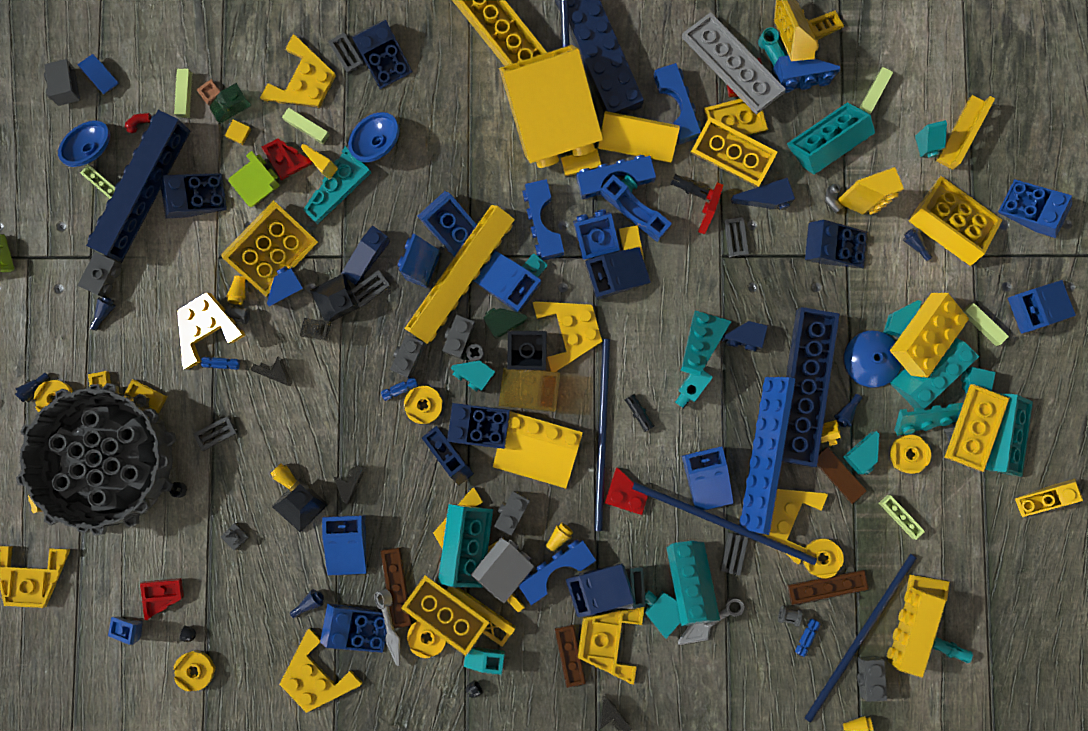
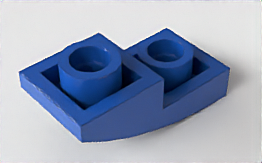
[77,54,119,95]

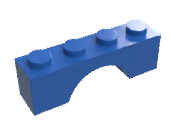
[653,63,702,145]
[576,155,656,199]
[600,175,672,242]
[522,179,564,261]
[519,539,596,605]

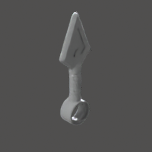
[374,589,401,666]
[678,597,744,645]

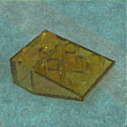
[499,368,560,413]

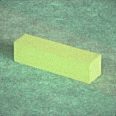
[859,67,893,114]
[174,69,192,118]
[282,108,330,145]
[80,164,115,198]
[963,303,1009,346]
[879,495,925,540]

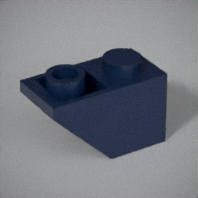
[722,321,767,352]

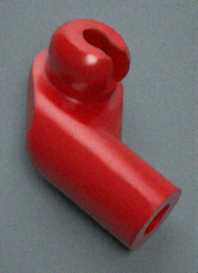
[125,113,152,133]

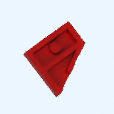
[261,138,313,180]
[698,182,724,234]
[605,468,647,515]
[140,578,184,620]

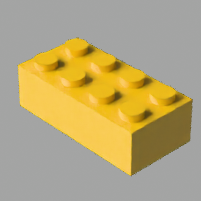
[691,117,778,187]
[890,293,969,378]
[401,576,489,656]
[887,587,946,678]

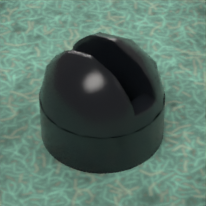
[169,482,187,498]
[179,625,196,642]
[466,680,483,698]

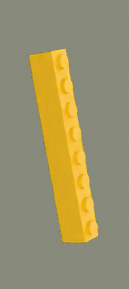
[404,205,515,344]

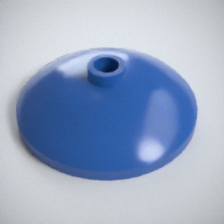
[348,112,400,162]
[58,121,110,167]
[843,331,901,388]

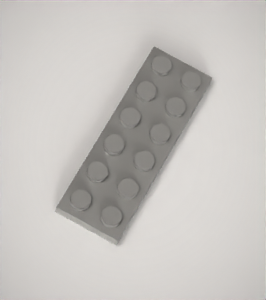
[682,12,786,115]

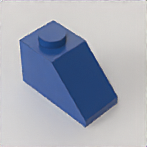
[267,266,304,306]

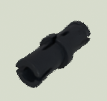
[670,173,709,200]
[624,393,655,433]

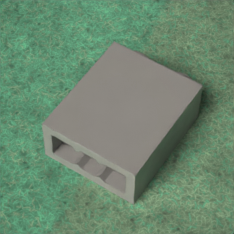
[471,538,534,603]

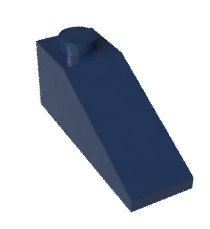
[731,178,795,210]
[341,225,391,286]
[422,426,474,486]

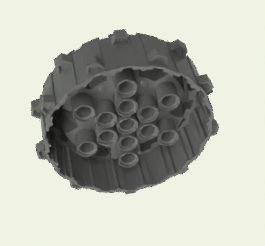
[16,383,177,535]

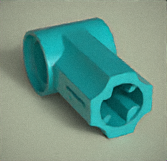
[758,27,788,66]

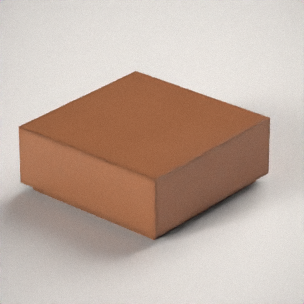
[197,79,224,106]

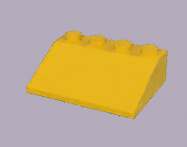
[909,176,1002,266]
[221,200,318,296]
[493,411,583,488]

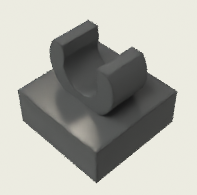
[221,523,250,550]

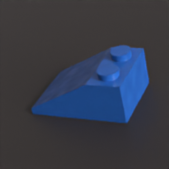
[417,191,477,257]

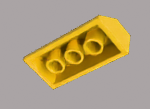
[774,0,818,61]
[837,167,904,215]

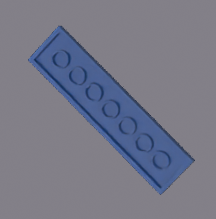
[740,377,795,535]

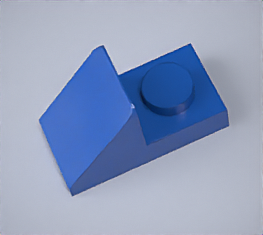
[108,616,143,645]

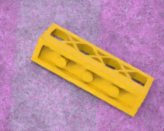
[936,95,995,170]
[446,586,516,647]

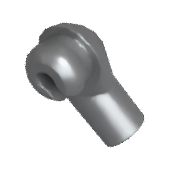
[825,184,843,213]

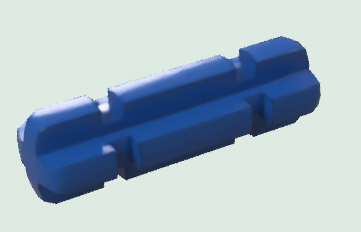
[201,357,240,370]
[381,377,418,401]
[795,619,820,657]

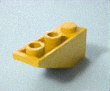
[1015,479,1083,517]

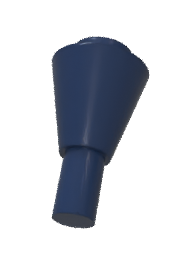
[903,228,932,261]
[89,296,116,331]
[15,372,51,402]
[834,394,862,427]
[290,589,324,618]

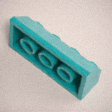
[787,102,875,174]
[890,337,979,409]
[985,393,1033,477]
[438,504,493,588]
[666,541,720,626]

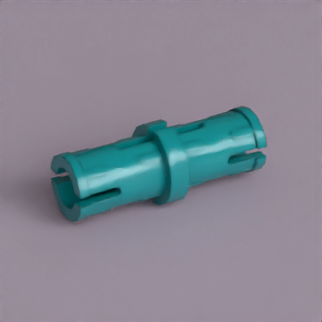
[932,636,973,664]

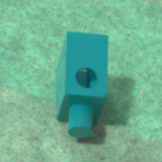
[675,370,713,408]
[644,590,681,639]

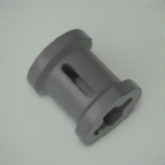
[226,305,250,324]
[466,344,484,362]
[778,605,802,627]

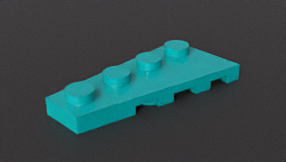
[303,146,372,225]
[681,310,731,376]
[894,403,963,436]

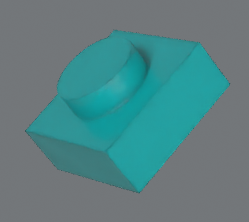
[522,253,548,277]

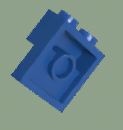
[573,209,620,260]

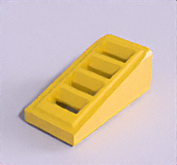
[808,11,844,40]
[301,144,338,180]

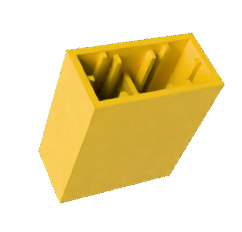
[499,45,603,168]

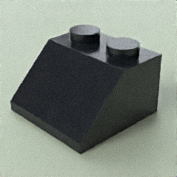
[507,331,547,370]

